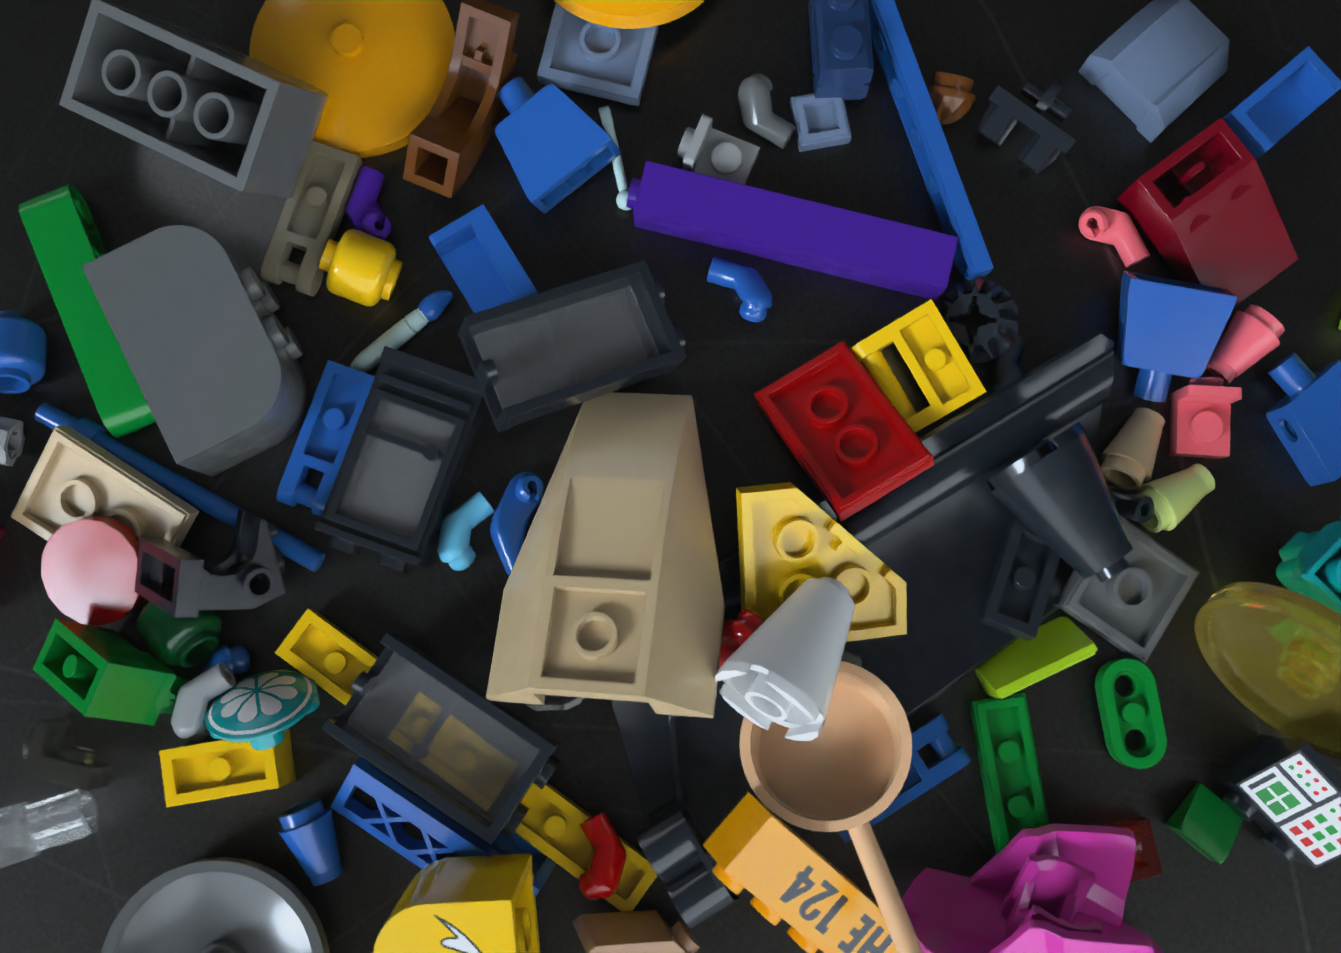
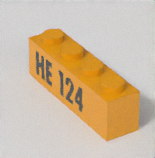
[703,792,897,953]

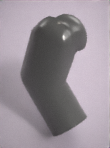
[737,73,796,149]

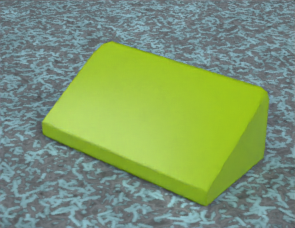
[974,616,1098,699]

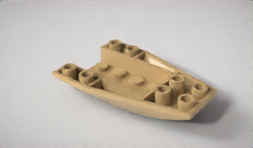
[486,392,725,718]

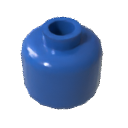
[0,310,47,394]

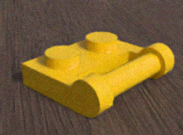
[850,299,987,434]

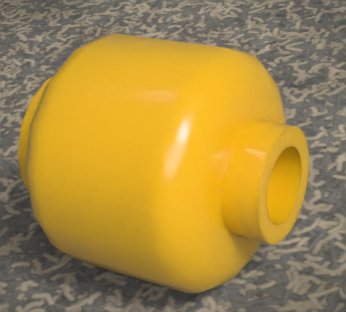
[319,229,403,307]

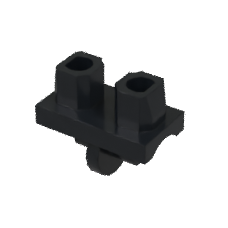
[978,79,1076,174]

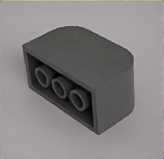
[59,0,329,198]
[82,225,309,477]

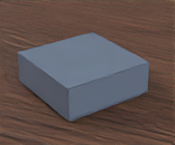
[789,93,852,152]

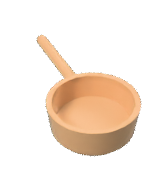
[740,661,923,953]

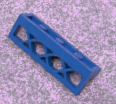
[331,739,556,897]

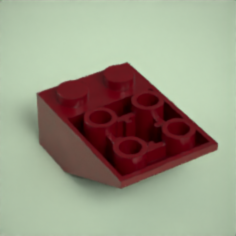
[1117,117,1298,307]

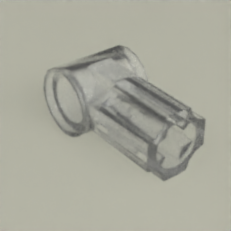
[0,786,100,868]

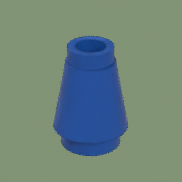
[278,797,344,886]

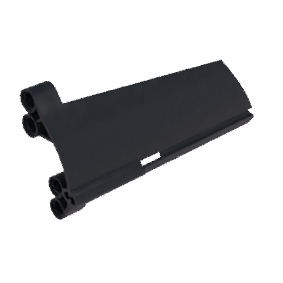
[610,331,1115,929]

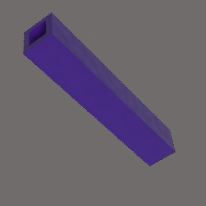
[626,161,958,301]

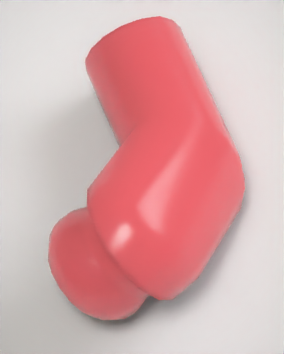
[1078,206,1150,268]

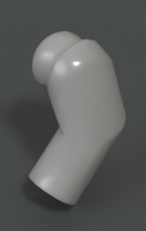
[171,662,236,742]

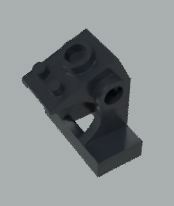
[134,509,286,617]

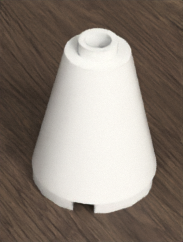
[715,577,855,741]

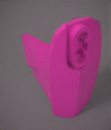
[902,823,1164,953]

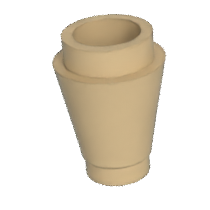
[1100,407,1165,490]

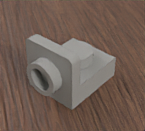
[677,114,760,185]

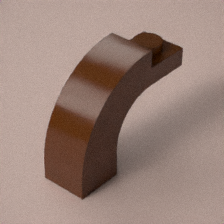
[403,0,519,198]

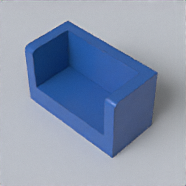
[1223,46,1341,160]
[429,204,538,313]

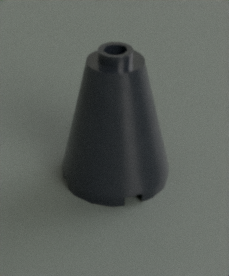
[986,422,1133,582]

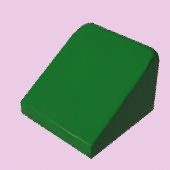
[1165,782,1243,865]

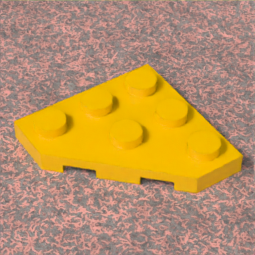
[736,482,907,642]

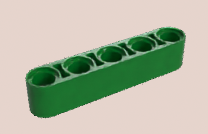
[19,183,156,438]

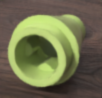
[1137,463,1215,533]

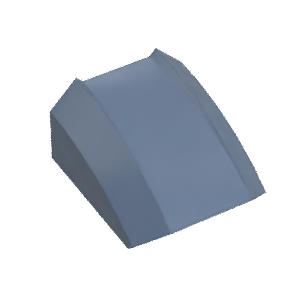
[1078,0,1230,143]

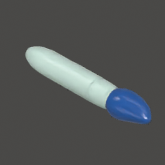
[350,290,453,373]

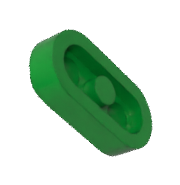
[1095,658,1167,769]

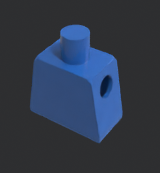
[495,77,622,214]
[1117,271,1237,402]
[1266,352,1341,486]

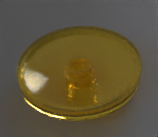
[1194,582,1341,760]

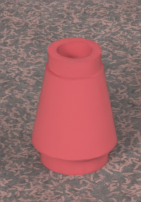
[1205,304,1285,385]

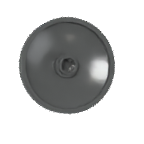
[101,857,330,953]

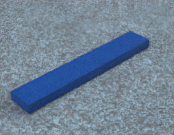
[868,0,994,282]

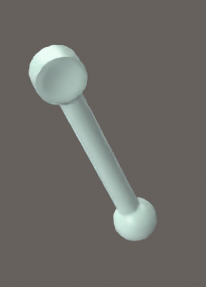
[599,105,631,210]

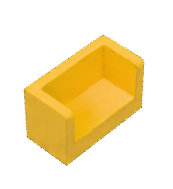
[159,728,296,808]

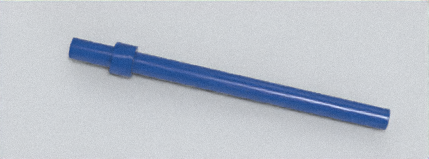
[34,402,326,572]

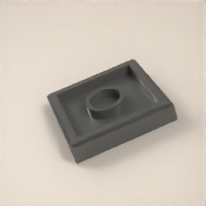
[1054,515,1200,663]

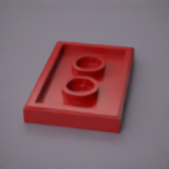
[754,340,934,522]

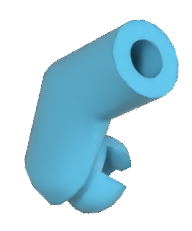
[437,491,495,571]

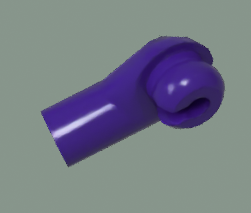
[345,166,392,240]

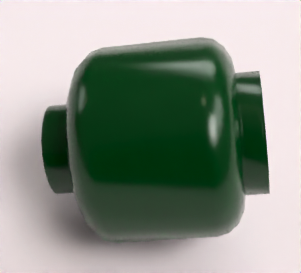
[137,599,222,668]

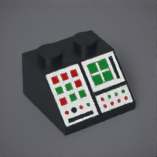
[1214,734,1341,868]

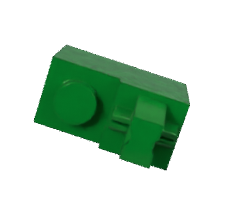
[33,618,191,726]

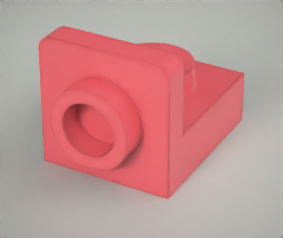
[1169,377,1242,459]

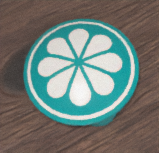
[205,669,321,750]

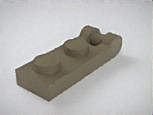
[261,141,363,296]

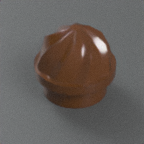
[926,72,976,125]

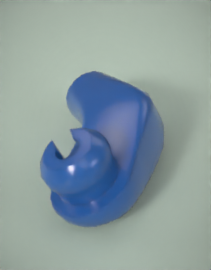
[490,472,545,575]

